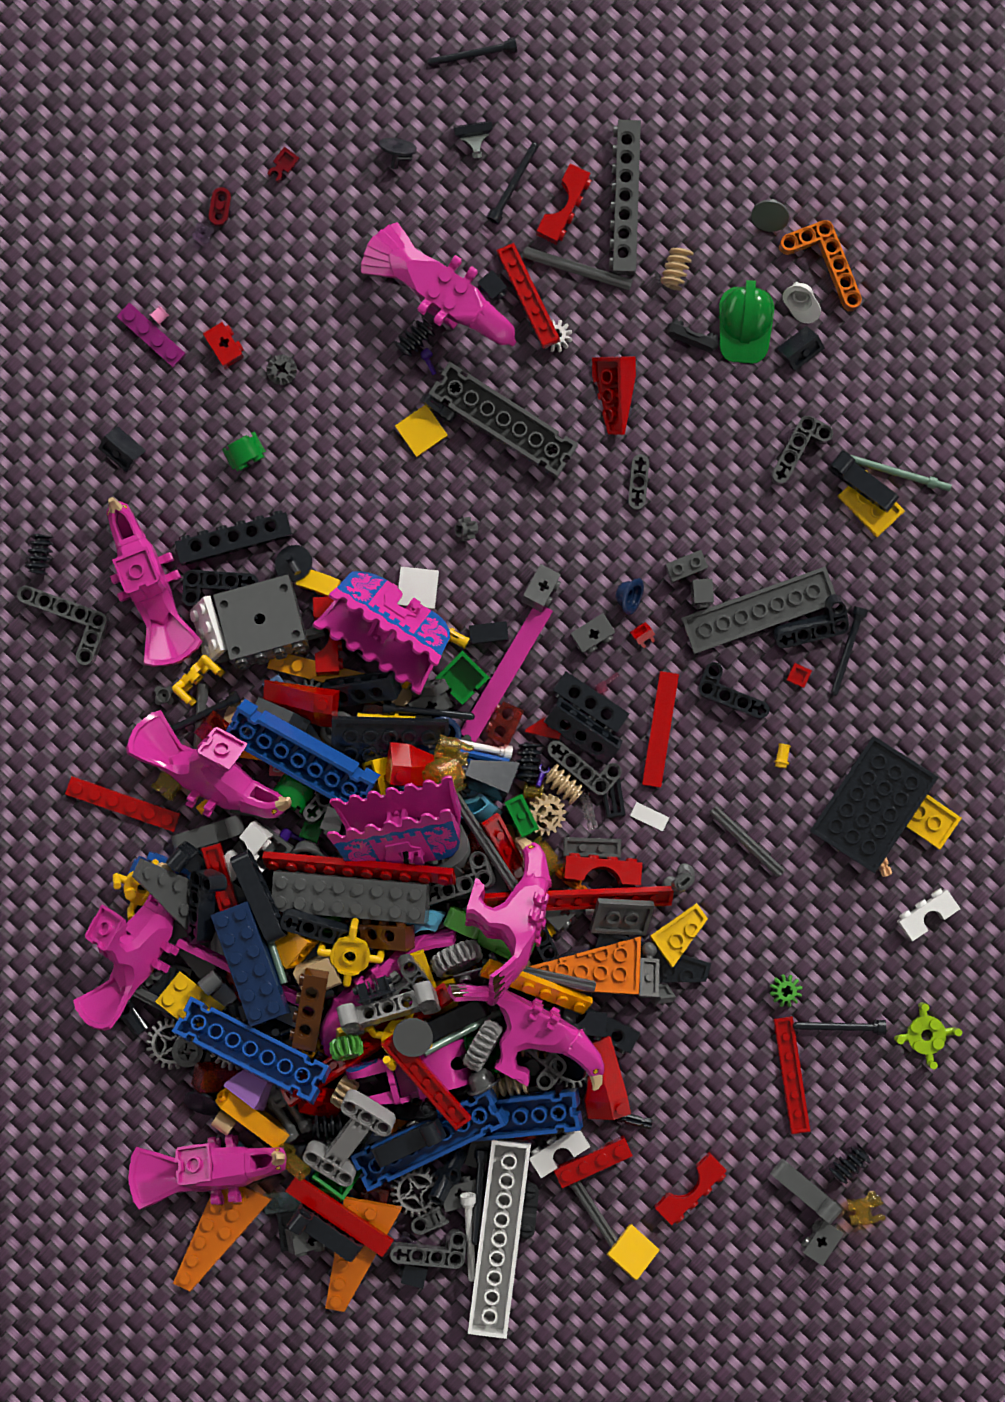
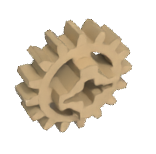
[529,794,566,836]

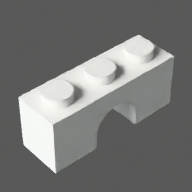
[224,820,273,881]
[897,888,960,941]
[529,1130,590,1178]

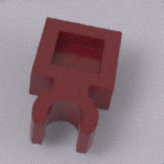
[267,146,300,183]

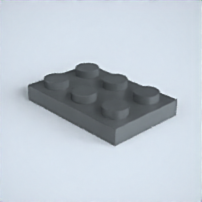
[589,898,655,936]

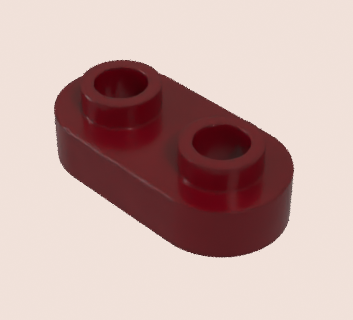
[209,187,232,226]

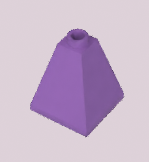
[223,1070,273,1111]

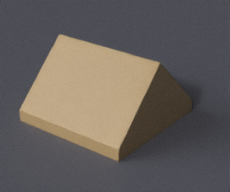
[293,955,342,994]

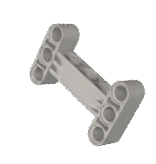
[336,981,441,1035]
[303,1089,396,1187]

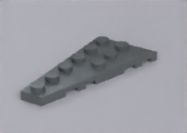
[132,858,219,948]

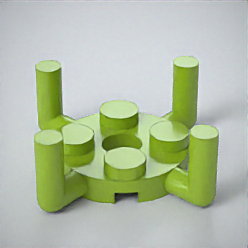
[894,1002,962,1069]

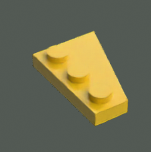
[649,903,708,968]

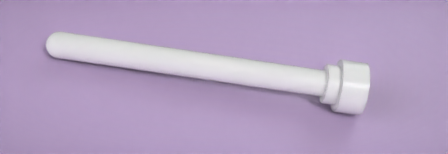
[438,737,513,759]
[460,1192,476,1282]

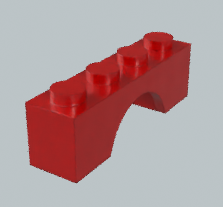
[536,163,592,245]
[313,597,343,677]
[562,853,642,887]
[554,1135,633,1188]
[654,1152,727,1225]

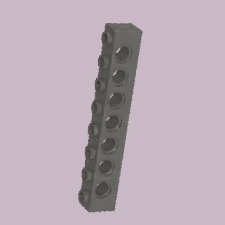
[609,120,641,275]

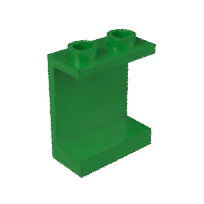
[502,794,539,838]

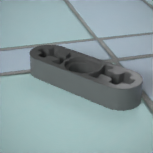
[628,454,649,510]
[409,678,449,697]

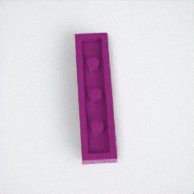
[117,302,186,368]

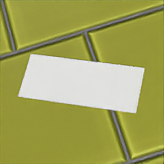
[630,802,669,831]

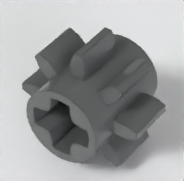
[454,517,478,541]

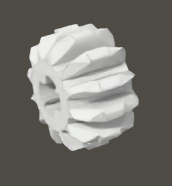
[547,320,572,352]

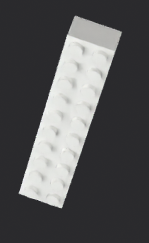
[468,1138,531,1339]

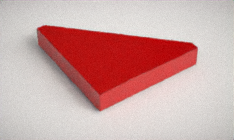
[525,717,564,740]

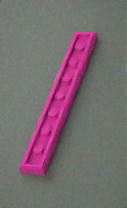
[461,607,553,743]
[176,937,313,1012]

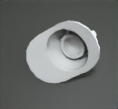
[783,282,821,324]

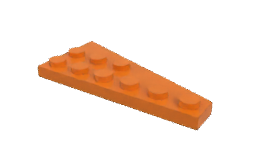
[529,936,641,995]
[173,1186,272,1291]
[325,1196,402,1312]

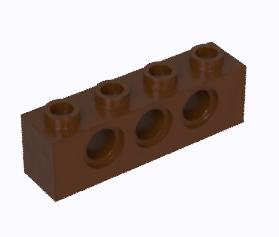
[339,917,415,952]
[289,968,329,1052]

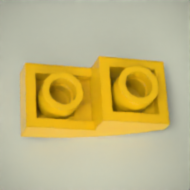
[296,570,341,597]

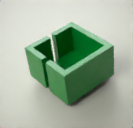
[435,651,490,706]

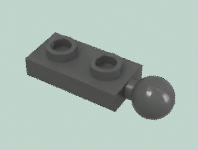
[638,942,659,999]

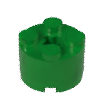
[222,431,266,472]
[273,774,315,815]

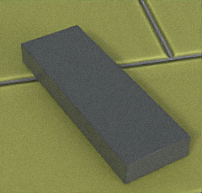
[563,837,621,858]

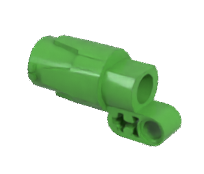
[443,906,536,960]

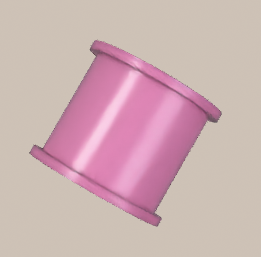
[149,305,169,325]

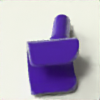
[420,348,436,375]
[536,764,550,788]
[280,828,305,841]

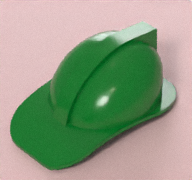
[719,280,774,364]

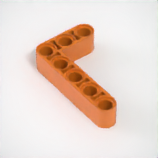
[779,220,862,311]

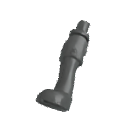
[662,863,695,895]
[267,1085,313,1144]

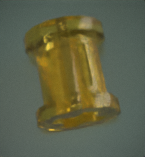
[523,782,544,799]

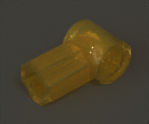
[279,1143,311,1181]

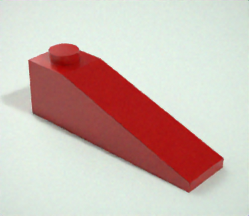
[592,356,636,435]
[263,680,339,728]
[385,742,462,786]
[584,1036,631,1120]

